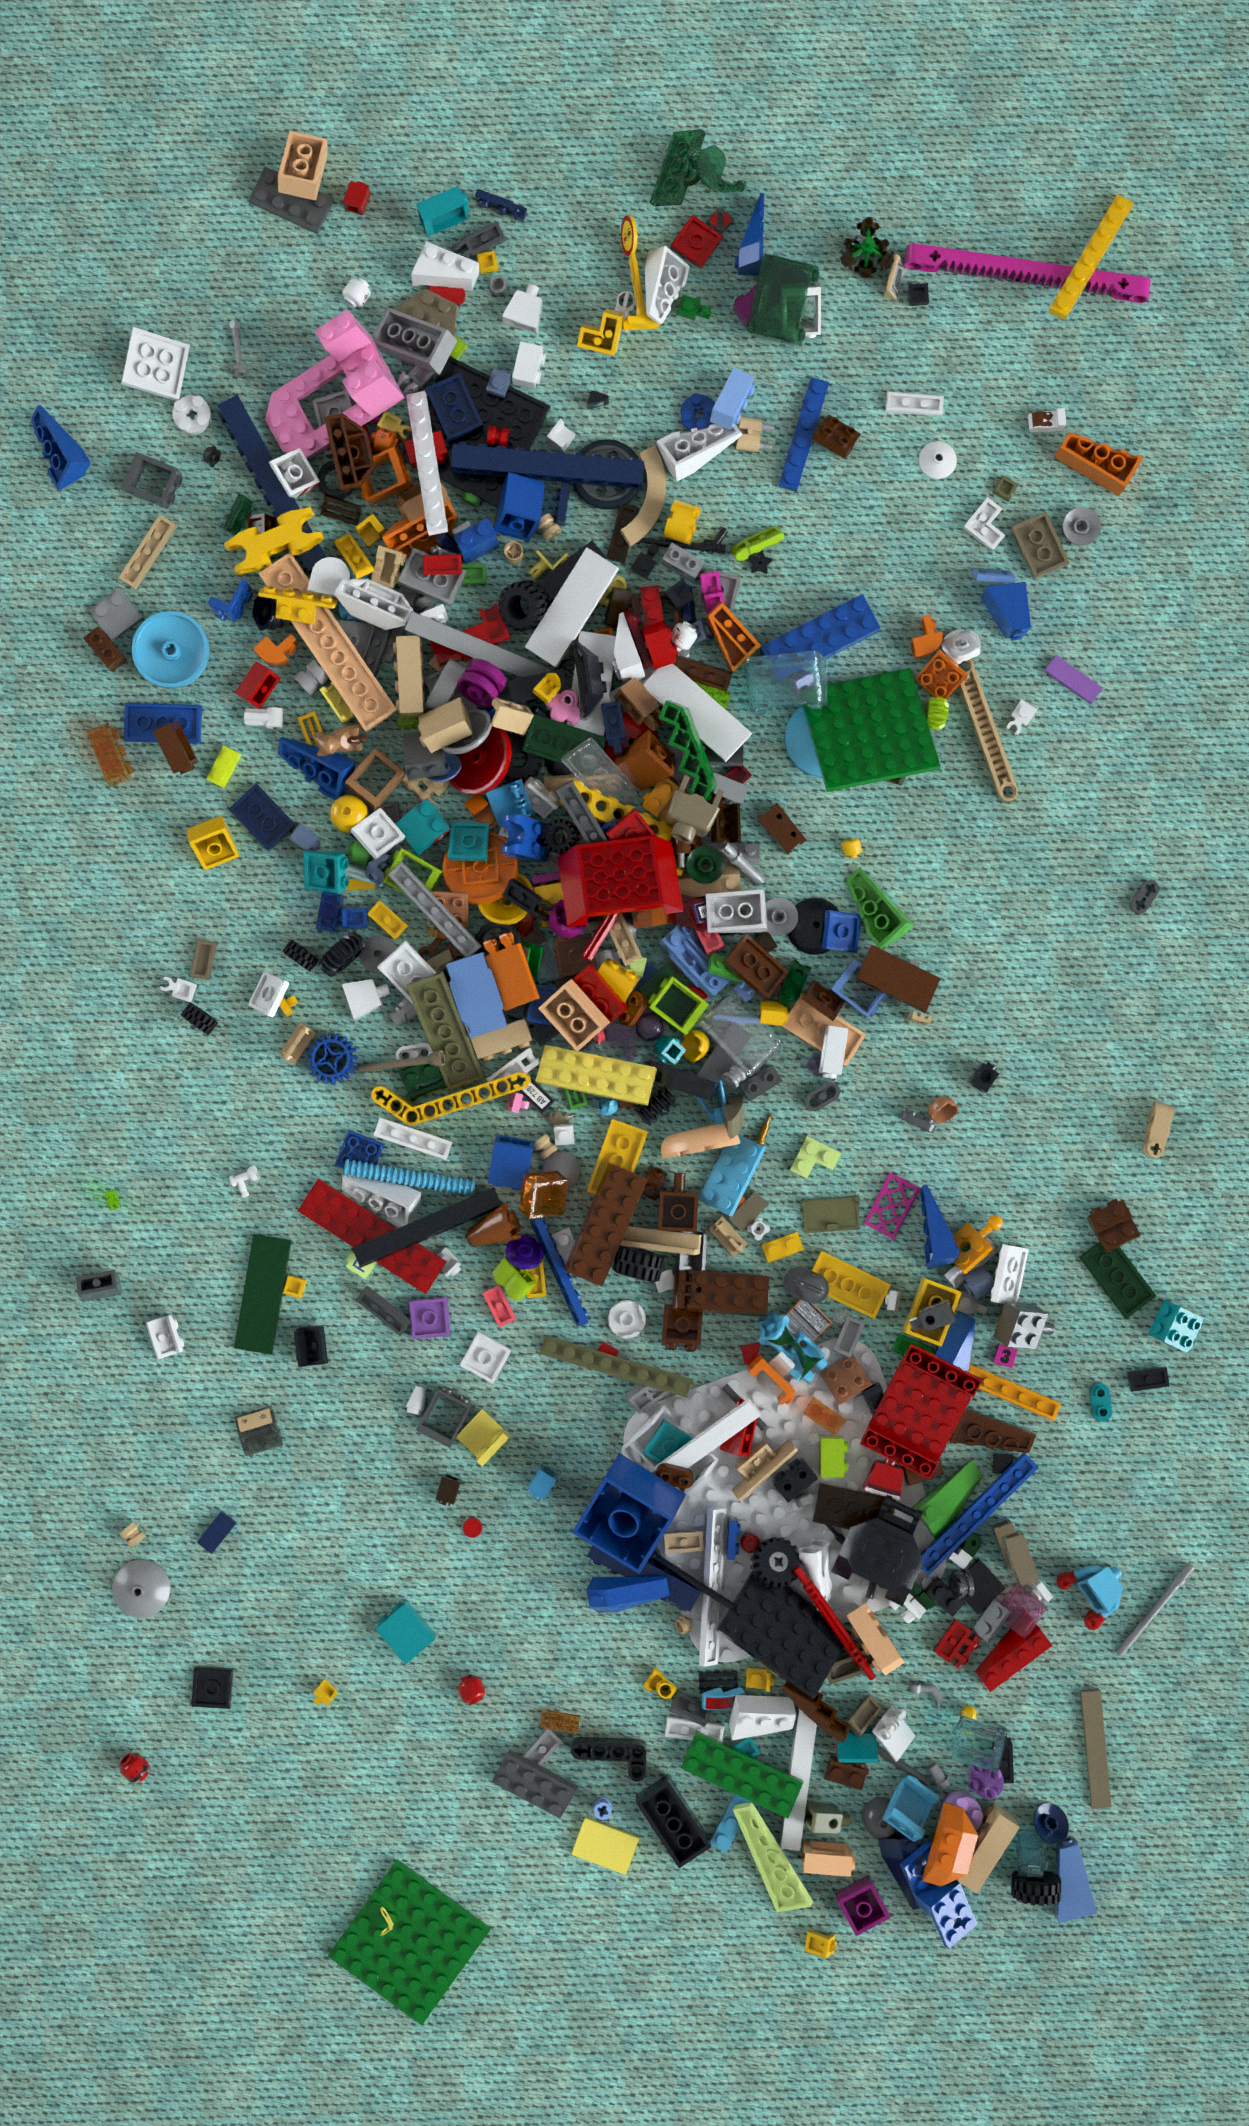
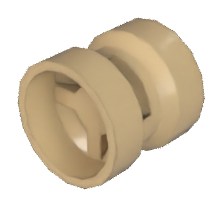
[537,513,561,541]
[504,541,524,565]
[534,1134,558,1160]
[119,1521,146,1549]

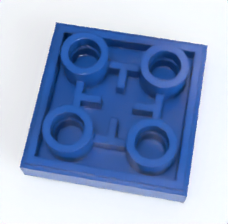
[334,1130,385,1178]

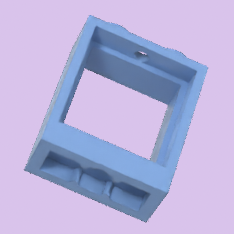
[829,959,888,1018]

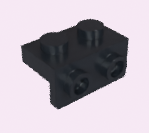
[294,1325,328,1367]

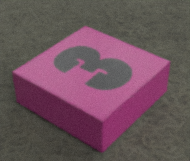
[993,1344,1018,1368]

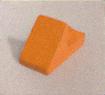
[464,795,498,831]

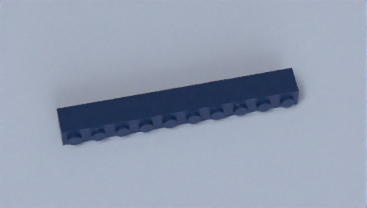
[218,394,326,576]
[451,442,644,490]

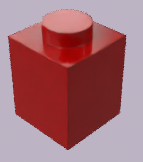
[343,181,371,216]

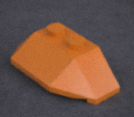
[382,501,458,558]
[922,1802,978,1886]

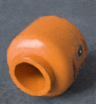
[370,428,400,453]

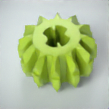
[924,697,949,730]

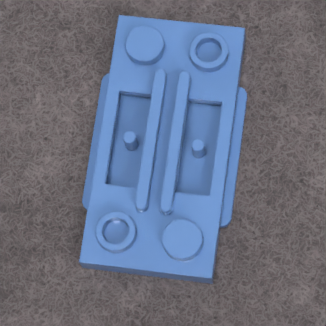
[659,919,731,999]
[446,952,508,1038]

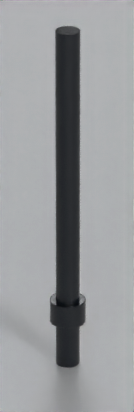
[648,1550,735,1610]

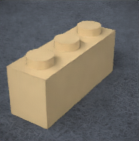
[470,1018,533,1062]

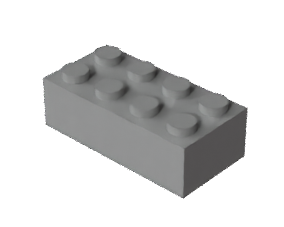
[372,308,457,375]

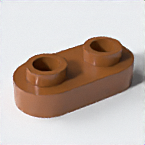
[619,991,648,1027]

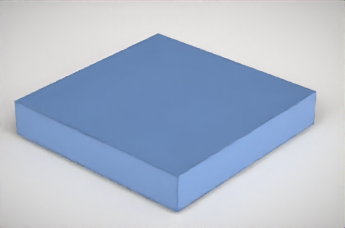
[972,568,1016,583]

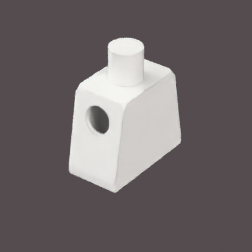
[502,284,543,335]
[342,979,391,1020]

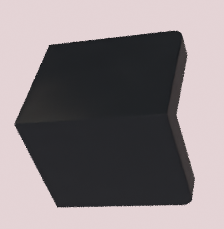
[665,579,694,612]
[862,1382,883,1413]

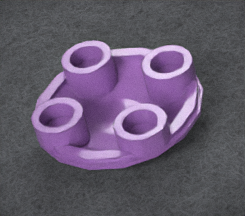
[968,1759,1004,1800]

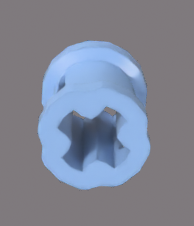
[594,1797,612,1820]

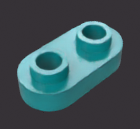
[1089,1382,1112,1422]

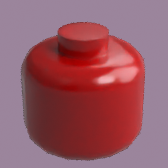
[740,1532,760,1553]

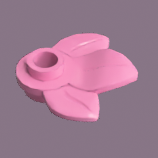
[545,690,581,726]

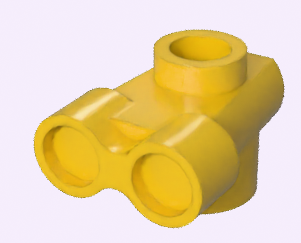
[643,1667,677,1699]

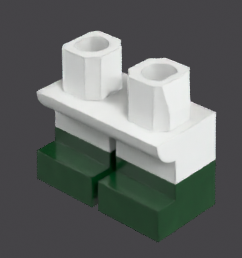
[887,1582,936,1623]

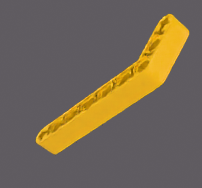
[371,1072,531,1126]

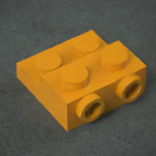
[641,776,689,828]

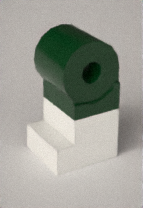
[948,1532,982,1569]

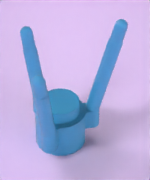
[696,1080,727,1124]

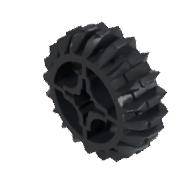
[319,932,366,977]

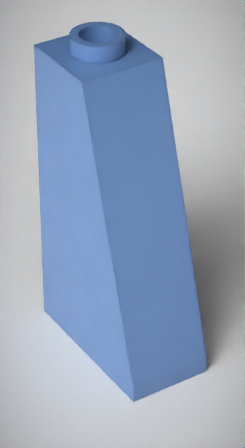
[1054,1837,1097,1923]

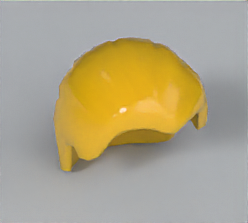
[681,1029,710,1063]

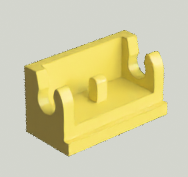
[319,682,355,724]

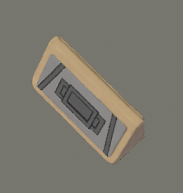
[884,254,905,300]

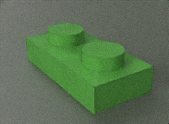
[707,953,744,984]

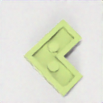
[790,1136,841,1179]

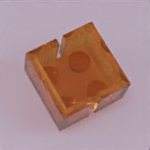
[519,1171,568,1219]

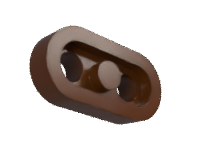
[656,1463,694,1489]

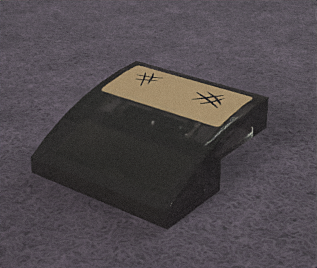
[234,1406,283,1456]

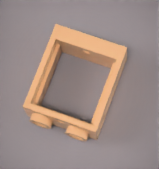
[801,1840,855,1877]

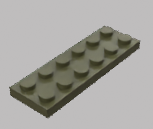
[406,971,485,1091]

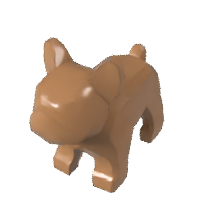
[313,723,368,756]

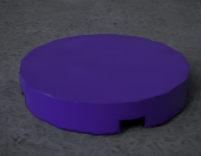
[505,1235,544,1269]

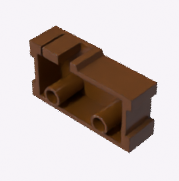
[757,803,806,855]

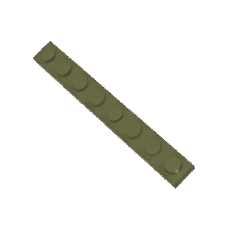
[540,1335,693,1398]

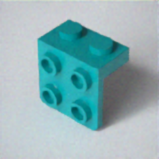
[1148,1300,1203,1353]

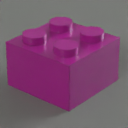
[835,1875,890,1936]

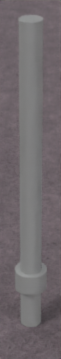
[1116,1563,1195,1657]

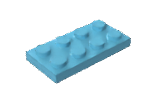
[698,1134,766,1217]

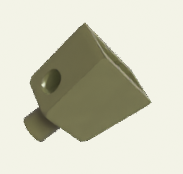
[804,1800,851,1834]

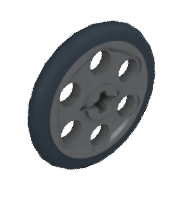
[572,439,639,510]

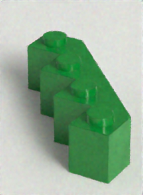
[659,700,717,803]

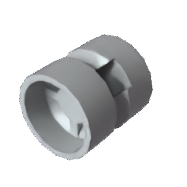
[294,660,329,696]

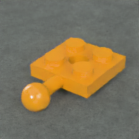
[953,1215,1003,1275]

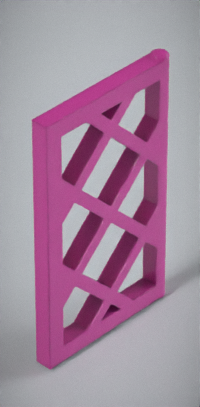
[864,1173,920,1240]

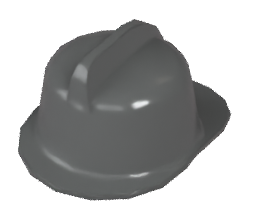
[784,1267,829,1304]

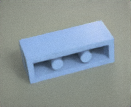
[710,368,755,430]

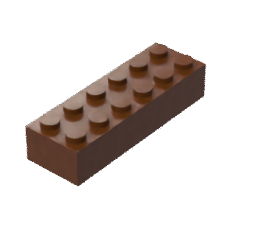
[564,1163,648,1287]

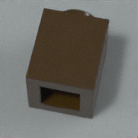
[435,1474,462,1506]

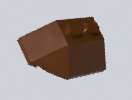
[324,413,375,491]

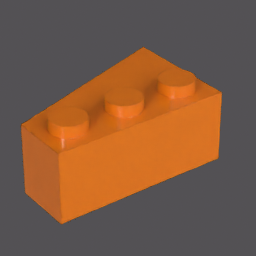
[705,602,761,672]

